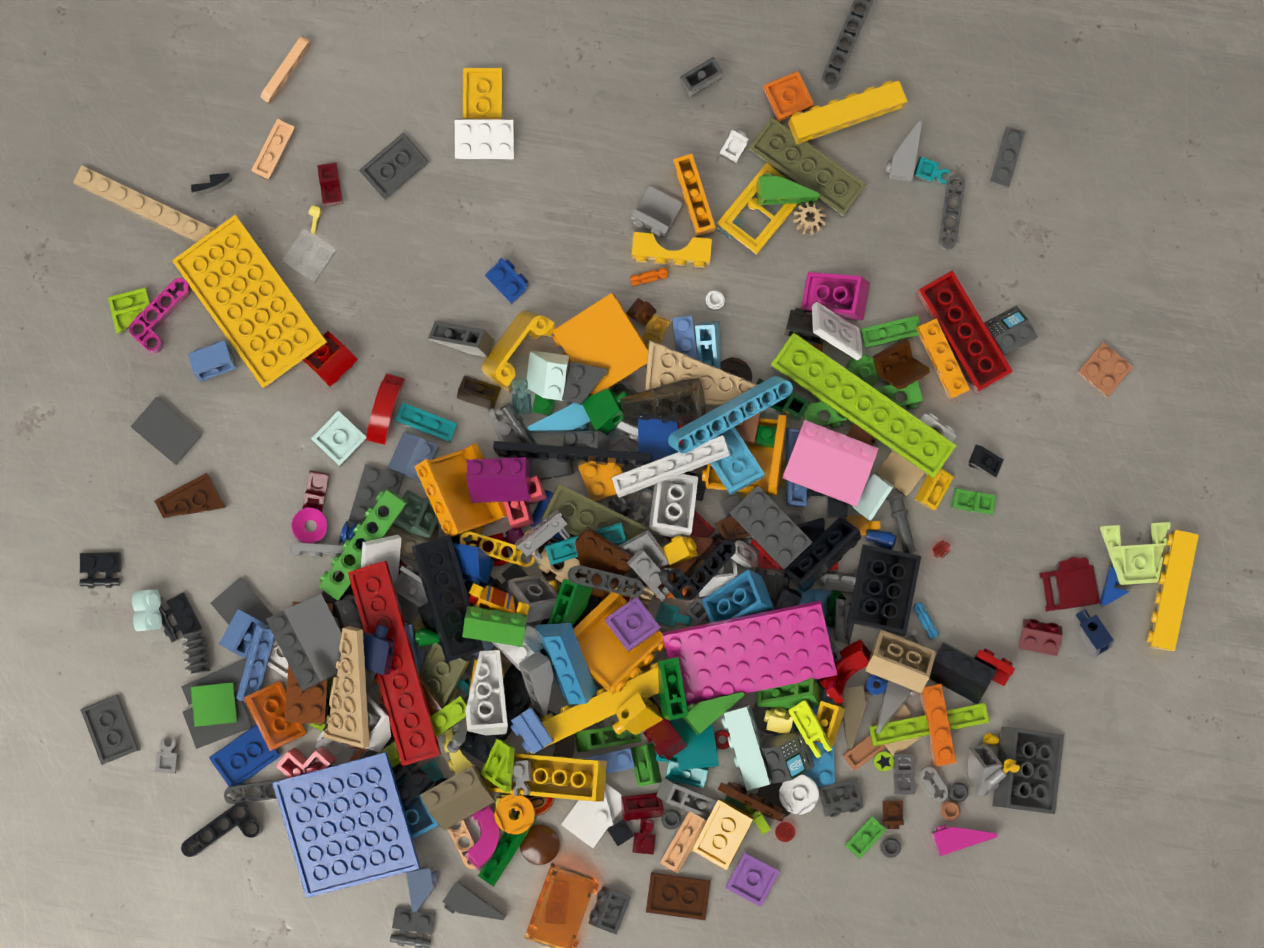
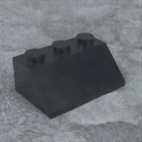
[929,641,997,704]

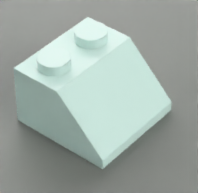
[526,350,569,401]
[852,473,894,521]

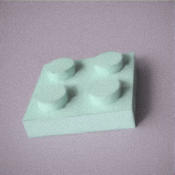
[311,411,366,466]

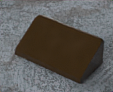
[457,376,501,409]

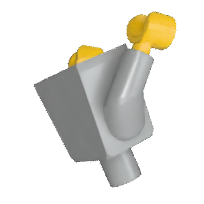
[968,733,1020,796]

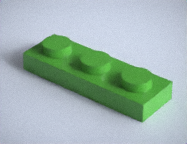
[861,315,921,349]

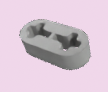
[919,767,948,802]

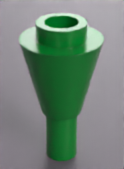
[415,627,440,647]

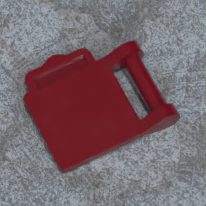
[1039,557,1100,612]

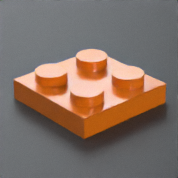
[762,71,815,122]

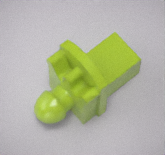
[744,804,771,835]

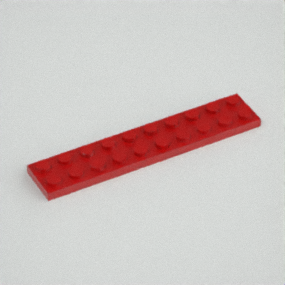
[348,561,442,766]

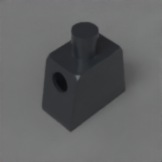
[771,585,802,611]

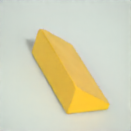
[915,468,954,511]

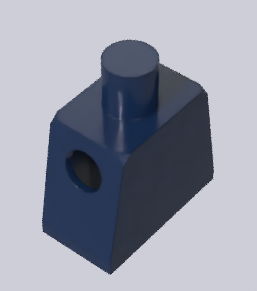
[1075,609,1114,657]
[363,624,395,675]

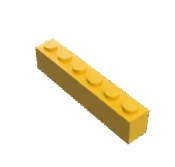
[788,80,908,145]
[1146,530,1199,652]

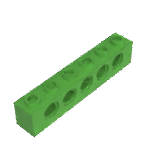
[803,380,923,429]
[319,488,408,601]

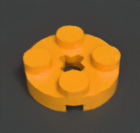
[494,794,535,835]

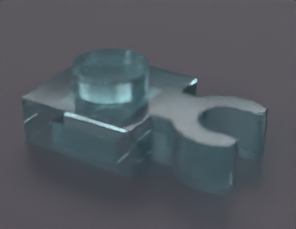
[512,380,532,414]

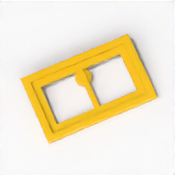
[717,163,798,255]

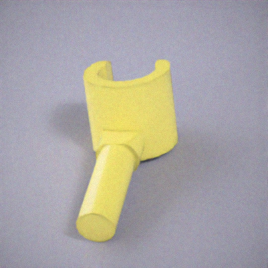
[309,205,322,234]

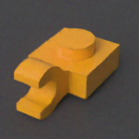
[847,515,880,536]

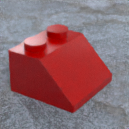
[303,331,358,387]

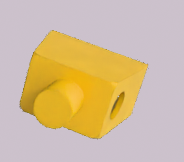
[612,692,663,735]

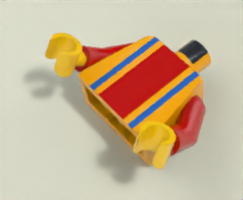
[469,583,530,616]

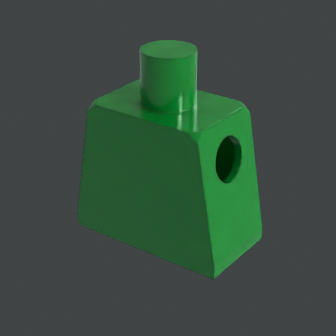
[582,389,631,435]

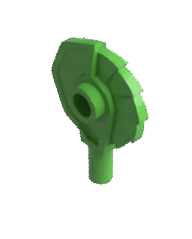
[845,354,880,387]

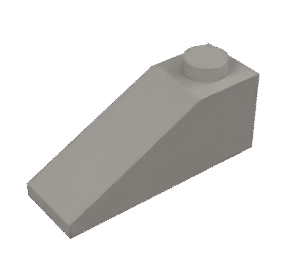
[886,121,922,182]
[519,651,554,717]
[875,680,914,734]
[656,778,718,818]

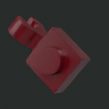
[632,819,656,855]

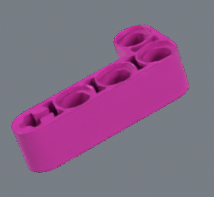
[129,278,191,354]

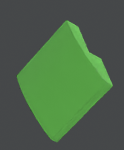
[190,683,237,727]

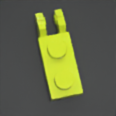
[788,700,832,758]

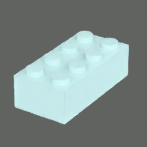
[722,703,772,791]

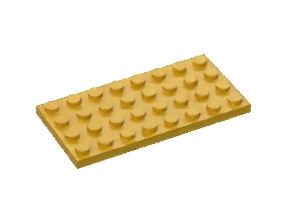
[172,215,328,388]

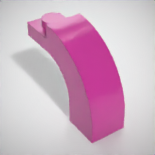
[465,806,499,871]

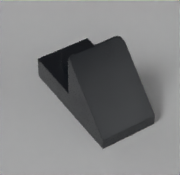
[968,445,1004,478]

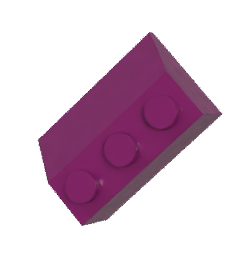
[467,457,530,503]

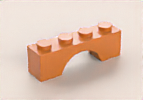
[919,684,956,766]

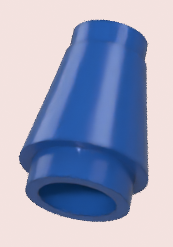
[866,529,897,550]

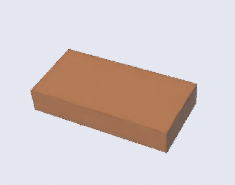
[842,735,886,771]

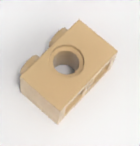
[536,541,580,583]

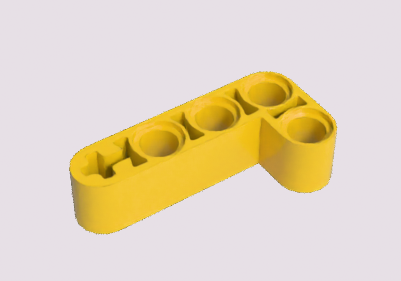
[460,530,539,567]

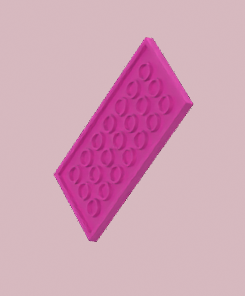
[663,601,837,705]

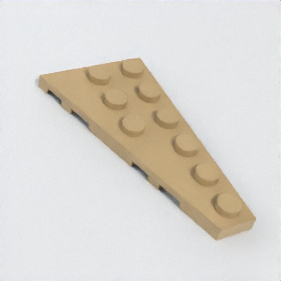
[644,340,764,407]
[323,626,370,748]

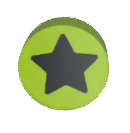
[873,751,894,772]

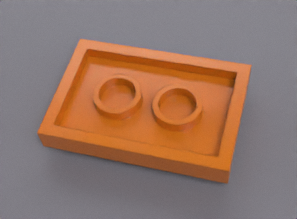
[244,681,307,751]

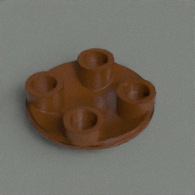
[520,825,560,865]

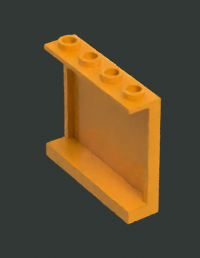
[553,293,649,396]
[702,415,787,496]
[414,443,508,537]
[573,588,666,695]

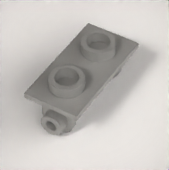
[819,571,857,593]

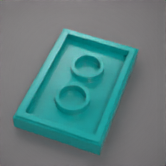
[671,718,719,770]

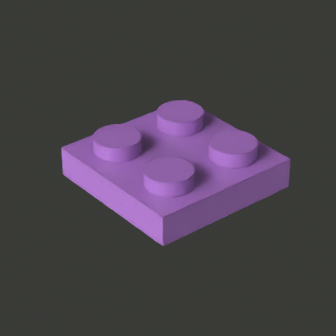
[605,597,661,652]
[726,853,780,907]

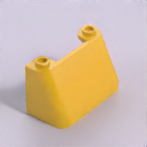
[482,310,556,393]

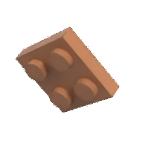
[1077,342,1133,398]

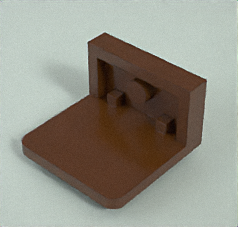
[873,338,930,389]

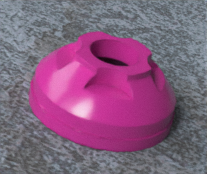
[291,508,328,544]

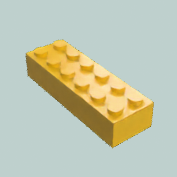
[484,753,607,802]

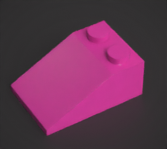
[801,272,870,320]

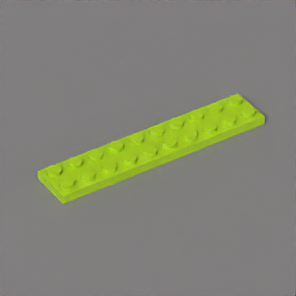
[771,332,957,479]

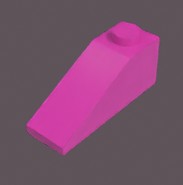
[931,824,998,856]

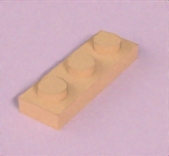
[251,119,296,180]
[660,811,707,873]

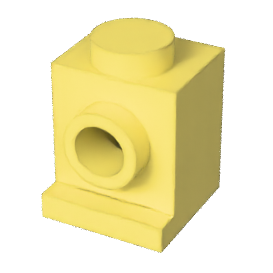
[764,707,793,734]

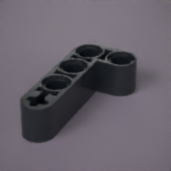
[659,539,736,601]
[181,803,262,857]

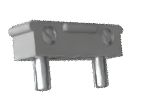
[515,509,570,562]

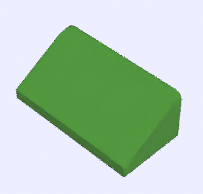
[630,743,662,787]

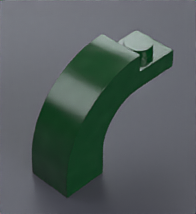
[756,378,810,421]

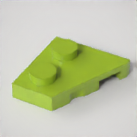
[107,287,150,334]
[480,739,515,793]

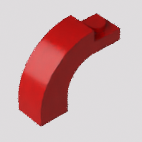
[366,373,405,445]
[820,639,871,705]

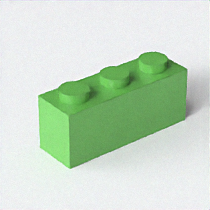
[462,606,528,647]

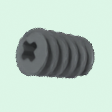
[181,632,211,674]

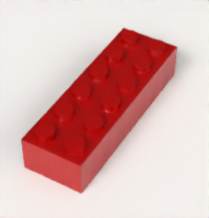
[916,270,1013,394]

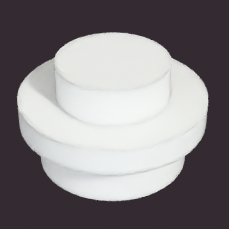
[705,290,725,310]

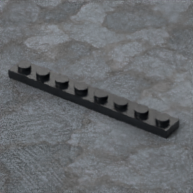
[493,441,653,467]

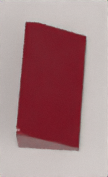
[621,793,664,821]

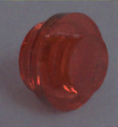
[932,540,951,558]
[775,822,795,842]

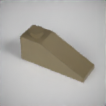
[840,686,869,749]

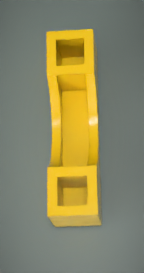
[632,232,712,268]

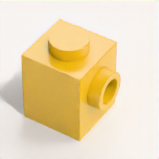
[662,535,698,566]

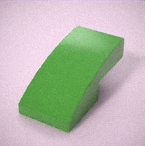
[951,488,996,515]

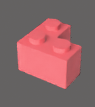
[504,476,547,529]
[276,746,337,778]

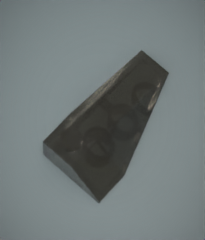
[620,378,706,426]

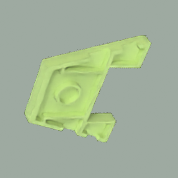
[1100,522,1171,585]

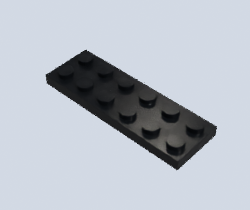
[412,535,484,662]

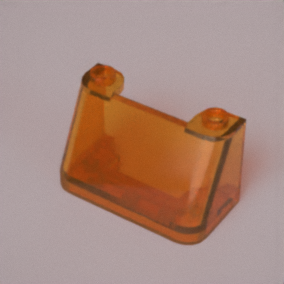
[524,862,599,948]

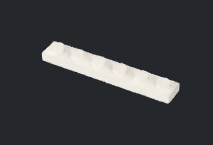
[612,435,730,497]

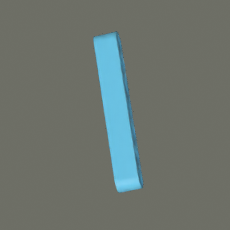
[668,376,793,454]

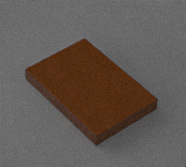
[646,872,711,920]

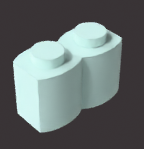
[132,590,162,632]

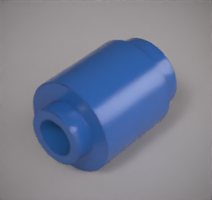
[865,675,887,695]

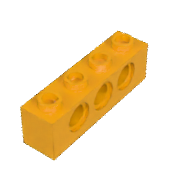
[673,153,716,237]
[915,318,970,399]

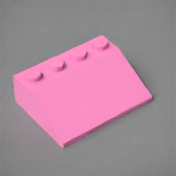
[782,420,879,507]

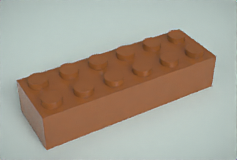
[284,601,334,725]

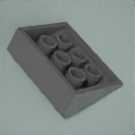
[266,594,342,692]
[992,727,1064,814]

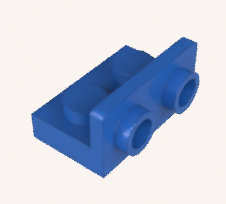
[485,258,529,305]

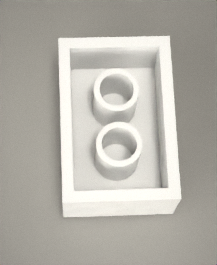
[649,474,698,538]

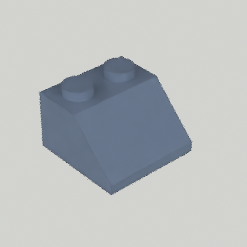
[387,432,440,483]
[406,867,439,912]

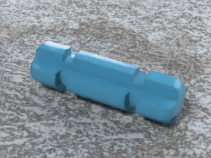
[913,602,939,639]

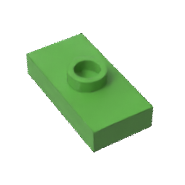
[845,816,887,859]

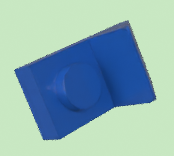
[1099,566,1129,607]

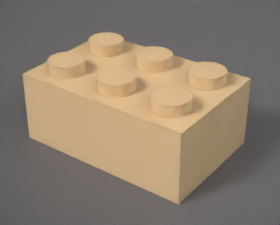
[865,629,937,693]

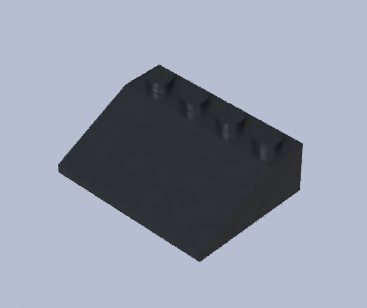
[847,544,921,635]

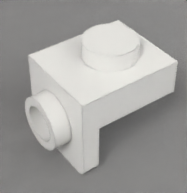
[720,130,749,163]

